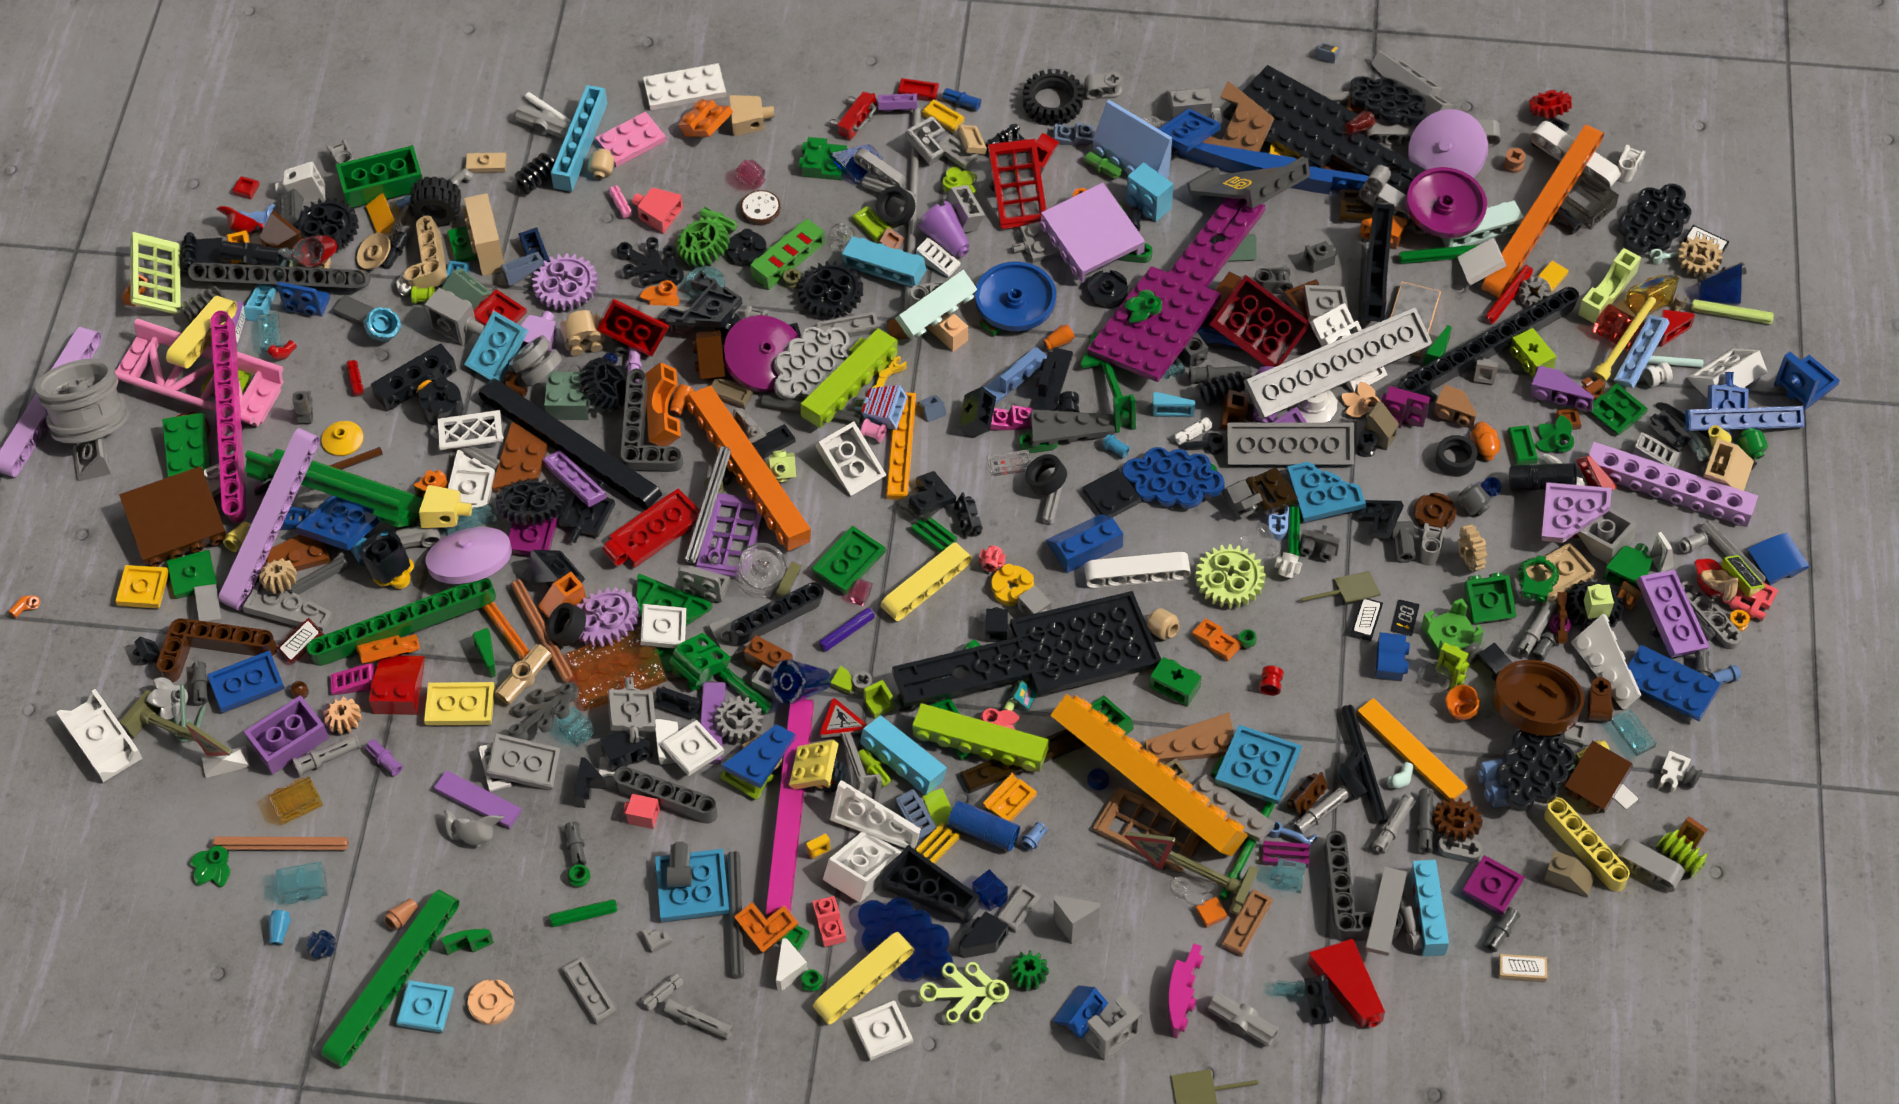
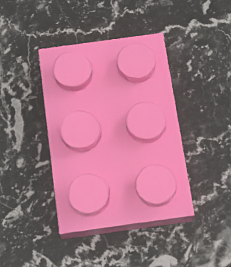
[596,112,666,167]

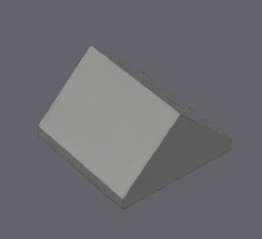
[73,436,111,481]
[1053,895,1100,944]

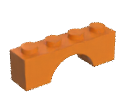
[645,362,681,446]

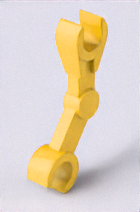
[872,356,907,388]

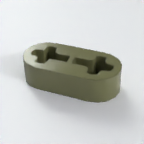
[776,561,802,597]

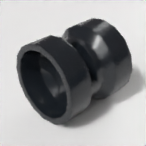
[1059,391,1080,412]

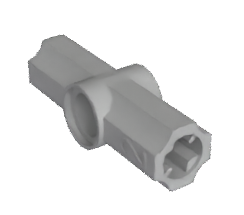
[515,105,571,139]
[1208,992,1279,1047]

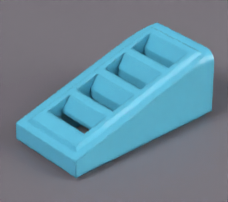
[244,284,277,322]
[1152,392,1195,417]

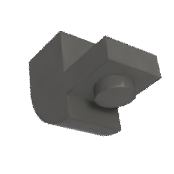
[1222,479,1263,519]

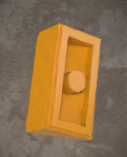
[366,193,397,234]

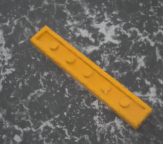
[886,392,916,500]
[1357,698,1468,801]

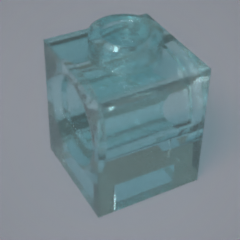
[557,706,594,746]

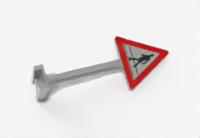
[819,698,882,802]

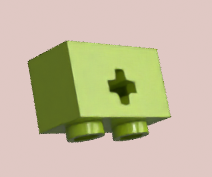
[1510,328,1557,379]

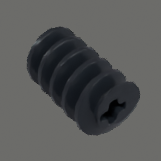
[515,153,555,195]
[1198,371,1245,406]

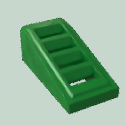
[1423,325,1452,366]
[472,628,496,678]
[1090,695,1134,736]

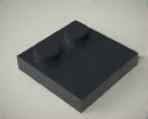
[1083,469,1141,518]

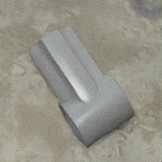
[396,523,440,548]

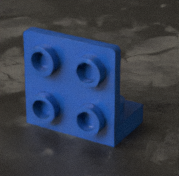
[277,282,330,317]

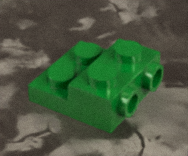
[799,137,847,181]
[1463,572,1517,624]

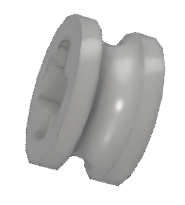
[852,671,872,693]

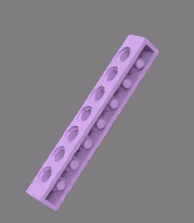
[1589,442,1758,527]

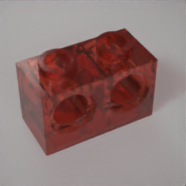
[1593,304,1644,351]

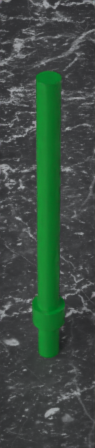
[1219,801,1275,901]

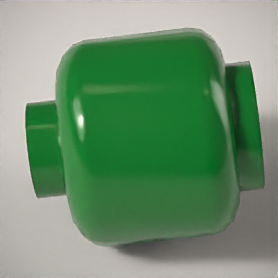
[1737,428,1768,460]

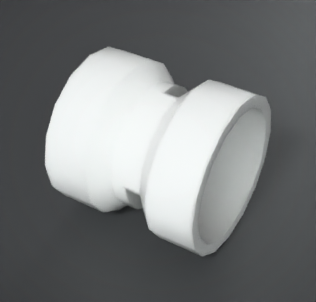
[1644,362,1673,387]

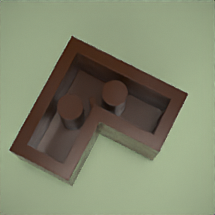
[692,330,725,379]

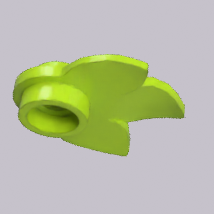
[942,167,977,193]

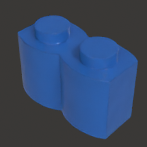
[1375,632,1410,681]

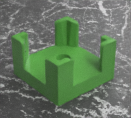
[1421,598,1484,655]

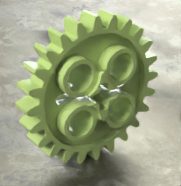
[1195,544,1266,609]

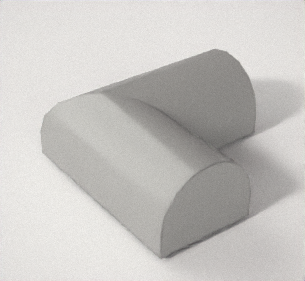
[904,116,945,165]

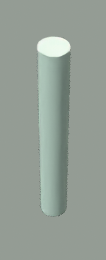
[1648,356,1703,368]

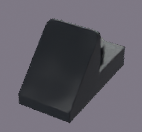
[574,757,606,808]

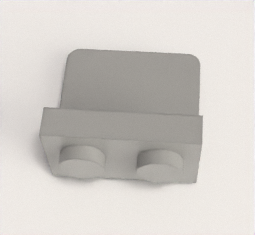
[678,566,731,602]

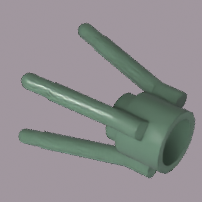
[172,685,206,742]

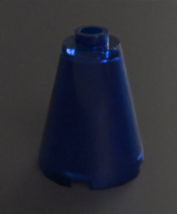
[771,659,831,704]

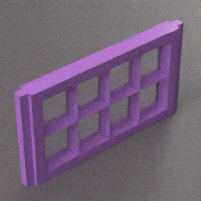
[696,493,763,580]

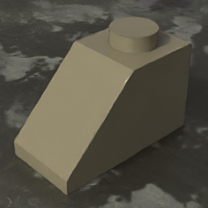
[1544,851,1595,898]

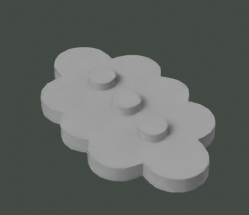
[773,326,850,400]

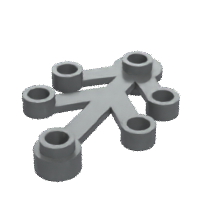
[508,683,579,740]

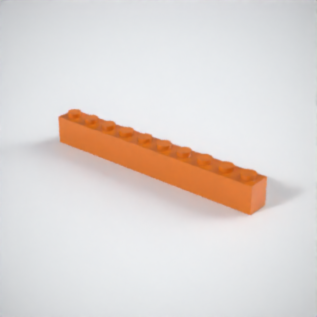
[687,385,811,551]

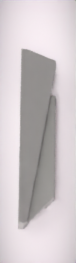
[1372,51,1453,117]

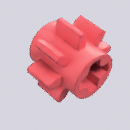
[979,545,1006,572]

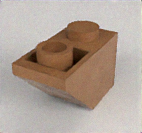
[1433,384,1477,429]

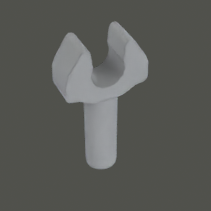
[1402,906,1422,950]

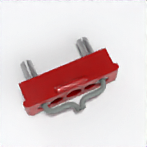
[830,91,878,140]

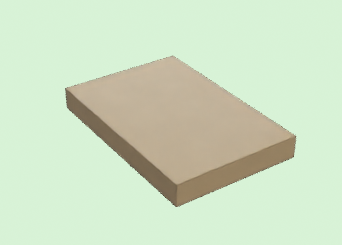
[1526,542,1597,604]

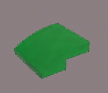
[1589,383,1648,435]

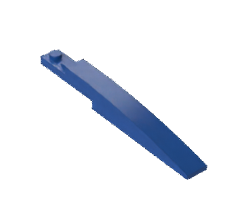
[1178,143,1369,195]

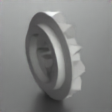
[1518,277,1551,308]

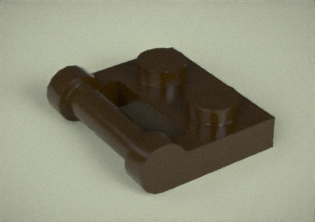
[1339,189,1373,222]
[1245,467,1298,516]

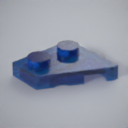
[830,144,883,184]

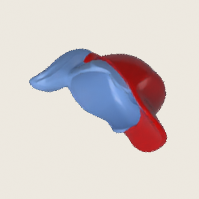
[216,204,275,234]

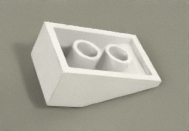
[815,422,886,496]
[823,832,902,902]

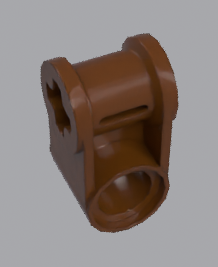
[1587,677,1613,722]

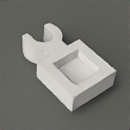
[1659,751,1691,792]

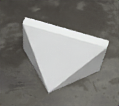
[202,746,250,778]

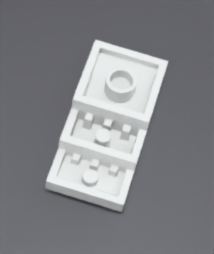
[1309,303,1387,393]

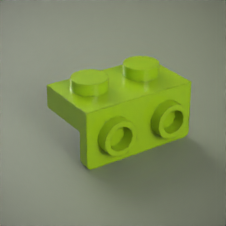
[1436,643,1470,689]

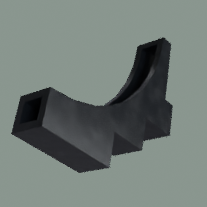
[1363,202,1395,322]

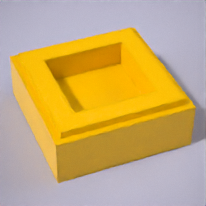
[806,833,831,859]

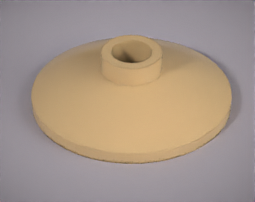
[357,233,390,270]

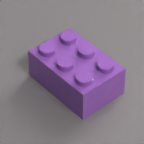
[244,695,329,775]

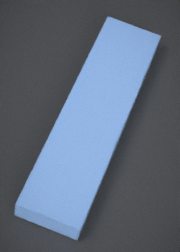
[1613,315,1670,388]

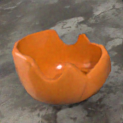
[1445,684,1481,720]

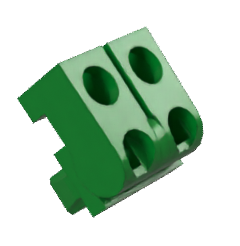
[669,632,731,691]

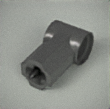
[1391,521,1416,563]
[667,842,692,887]

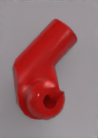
[267,340,297,360]

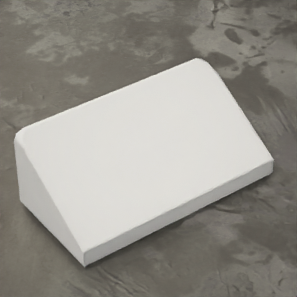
[655,719,678,765]

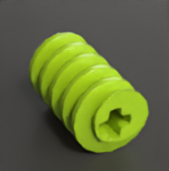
[1656,829,1708,878]

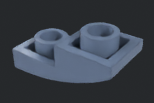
[1053,122,1095,145]

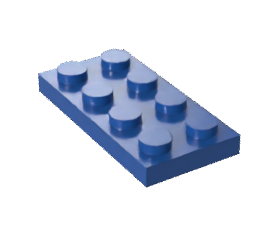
[1627,645,1721,722]

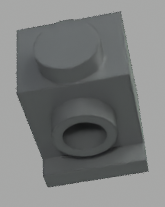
[1304,241,1337,273]

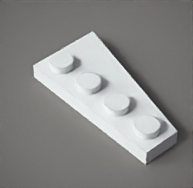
[1571,614,1641,709]

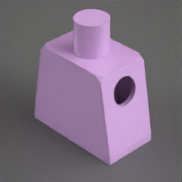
[518,311,558,351]

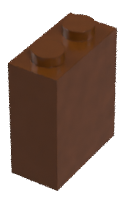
[1565,740,1633,812]

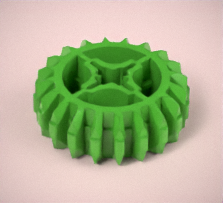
[676,217,730,268]

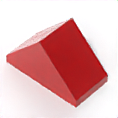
[1658,309,1695,347]

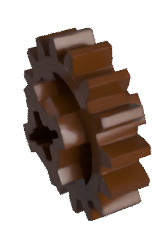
[1433,798,1483,842]

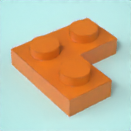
[734,902,800,953]

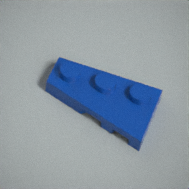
[722,724,795,789]

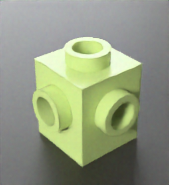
[765,450,796,482]

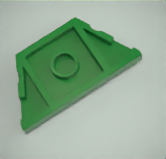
[636,573,713,626]

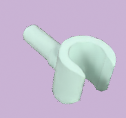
[1651,249,1678,265]

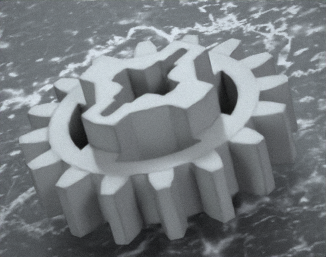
[715,696,763,743]

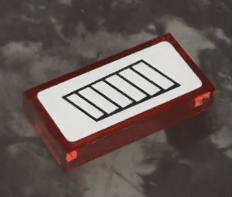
[277,618,324,664]

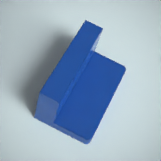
[1053,985,1108,1038]

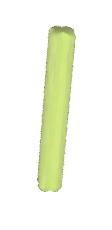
[1691,299,1774,324]

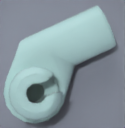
[1387,762,1413,789]

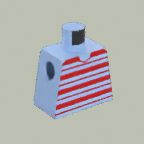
[855,385,907,430]

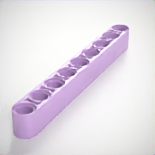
[0,327,102,477]
[219,428,320,611]

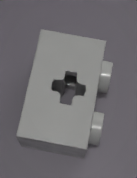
[943,185,985,233]

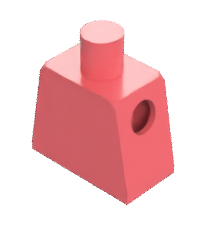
[632,188,683,234]

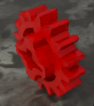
[1529,90,1572,118]

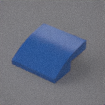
[1748,533,1810,586]

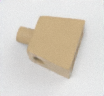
[729,95,775,136]

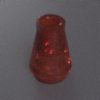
[1346,111,1375,134]

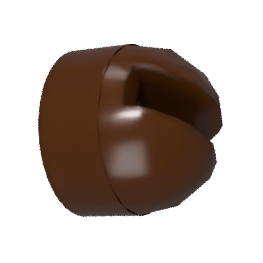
[290,681,309,699]

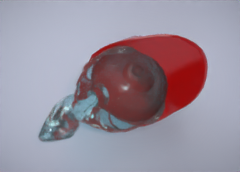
[277,235,337,267]

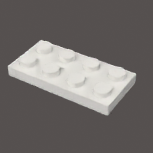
[643,63,726,111]

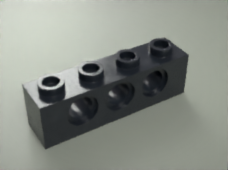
[371,343,457,411]

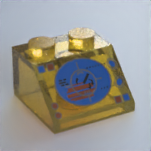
[1624,274,1680,316]

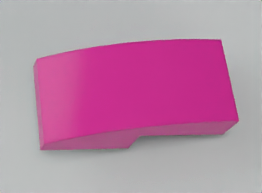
[990,405,1032,430]

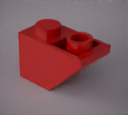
[1024,132,1059,174]

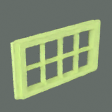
[130,232,181,315]

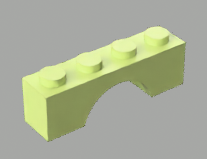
[1578,248,1641,324]

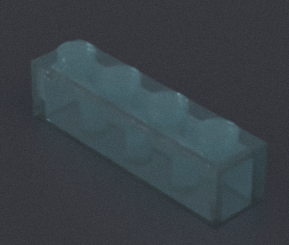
[443,503,497,536]

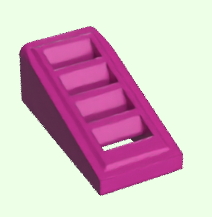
[330,663,375,695]

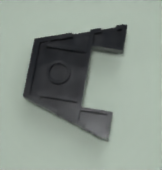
[658,271,743,328]

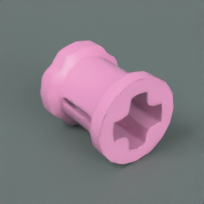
[860,418,887,443]

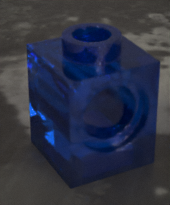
[972,869,1008,911]

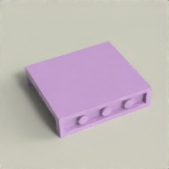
[1040,183,1145,282]

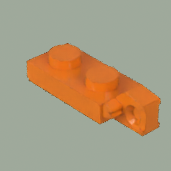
[356,634,420,663]

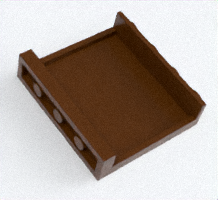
[119,466,226,567]

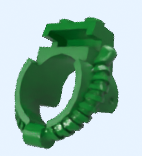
[1517,555,1559,602]

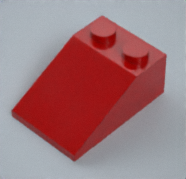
[369,655,425,715]

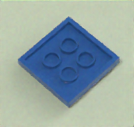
[296,495,381,550]

